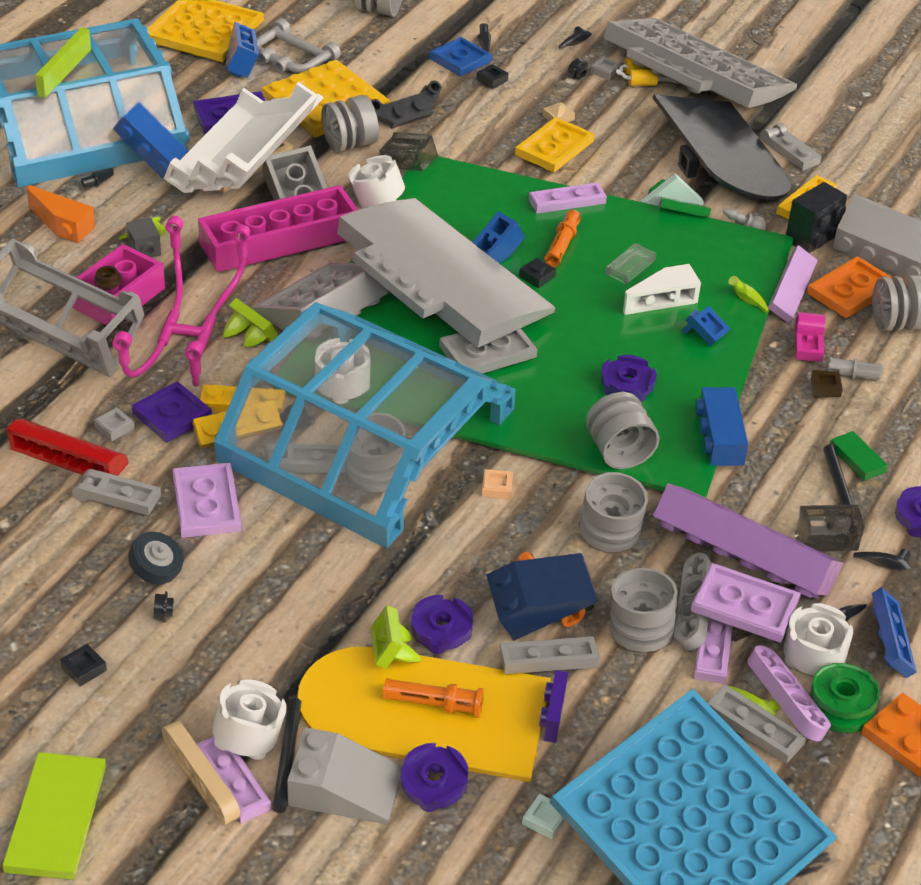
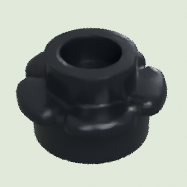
[568,58,588,79]
[153,591,174,622]

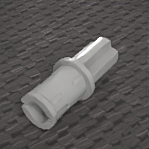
[827,357,883,380]

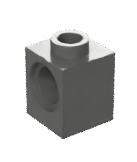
[126,218,161,258]

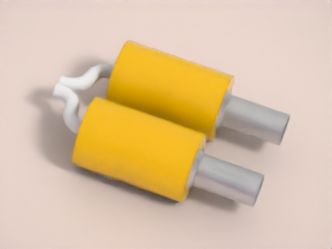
[616,58,671,88]

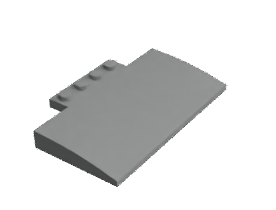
[603,18,798,108]
[337,198,555,348]

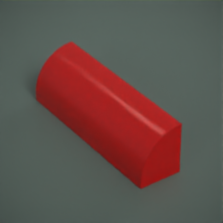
[7,419,129,476]

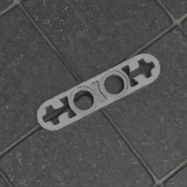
[674,553,712,651]

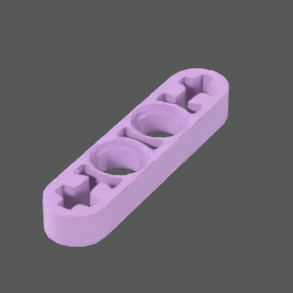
[748,645,831,741]

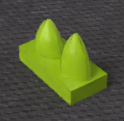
[222,298,279,347]
[370,605,421,669]

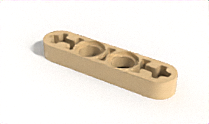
[162,720,241,826]

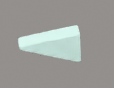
[640,173,704,206]

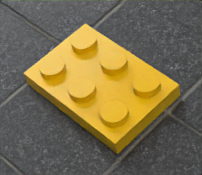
[515,117,594,173]

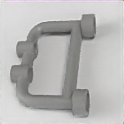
[257,18,341,73]

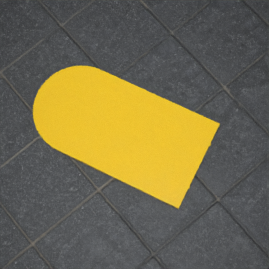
[298,646,551,782]

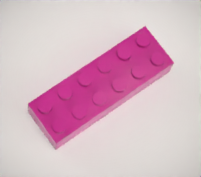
[198,185,358,272]

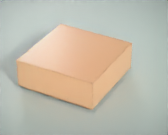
[482,469,513,499]

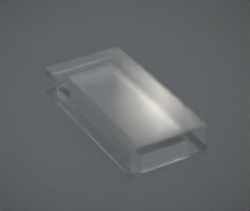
[605,243,656,284]

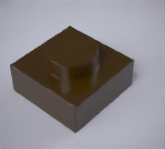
[811,370,843,397]

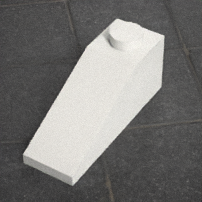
[623,264,701,315]

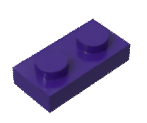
[539,670,568,743]

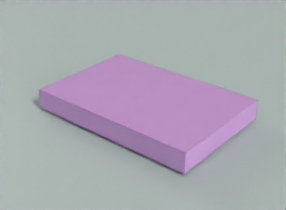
[173,463,242,538]
[691,563,801,643]

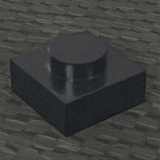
[476,64,509,89]
[678,145,700,178]
[519,258,556,288]
[60,644,107,687]

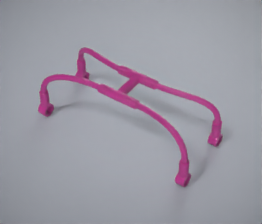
[112,216,251,387]

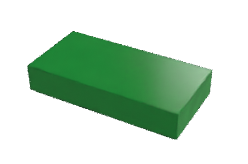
[659,196,711,218]
[830,431,888,481]

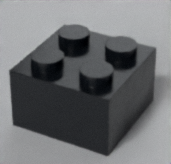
[786,182,847,253]

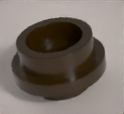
[94,266,122,290]

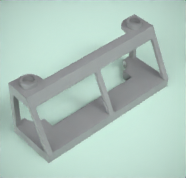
[0,238,144,377]

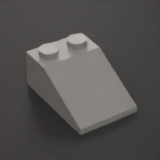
[262,146,327,200]
[288,727,403,825]

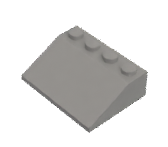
[252,263,388,341]

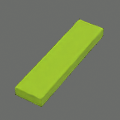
[35,27,91,98]

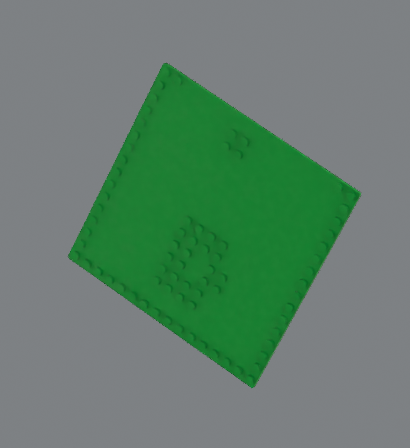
[274,152,793,498]

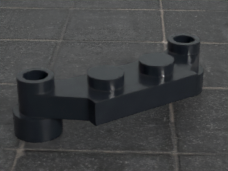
[371,80,442,129]

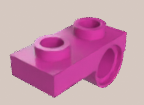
[794,312,825,362]

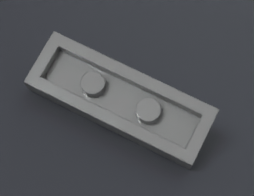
[499,636,600,674]
[707,685,806,764]

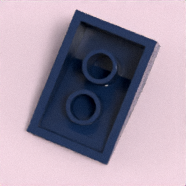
[486,553,599,641]

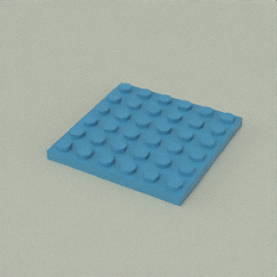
[549,689,837,885]

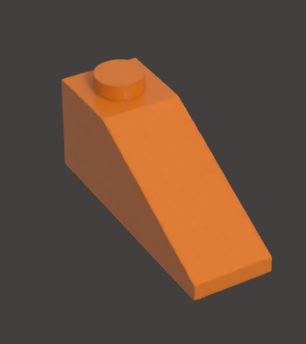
[26,185,95,243]

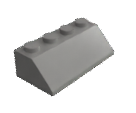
[833,194,921,278]

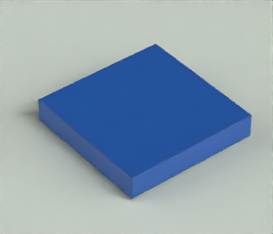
[429,37,492,77]

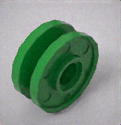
[809,663,880,733]

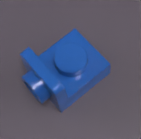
[682,306,730,347]

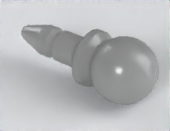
[722,208,766,230]

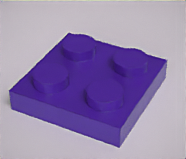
[132,381,212,443]

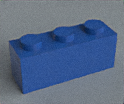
[112,102,189,182]
[695,387,748,466]

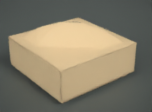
[543,102,575,122]

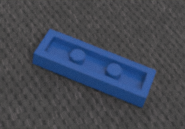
[872,587,917,678]

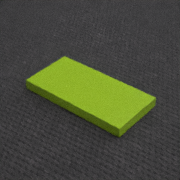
[2,752,106,880]

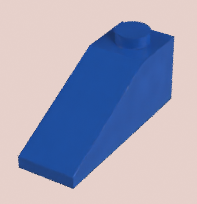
[226,22,259,78]
[472,211,525,264]

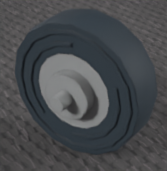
[128,531,184,585]

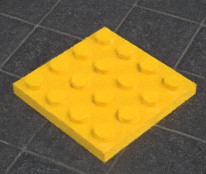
[148,0,264,62]
[262,60,391,138]

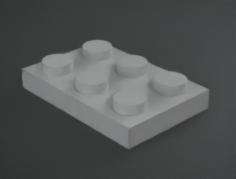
[439,328,537,374]

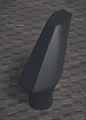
[477,23,491,52]
[81,168,114,188]

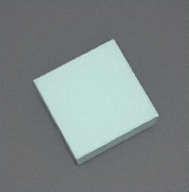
[522,794,565,839]

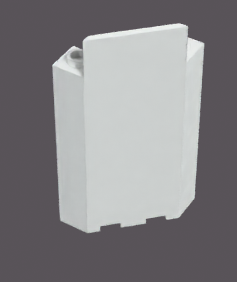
[164,82,324,193]

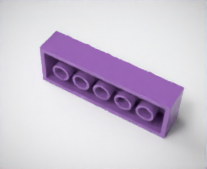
[653,483,844,598]

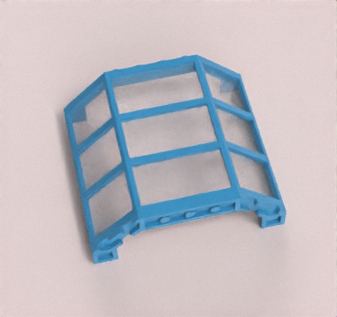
[0,18,190,187]
[214,302,515,549]

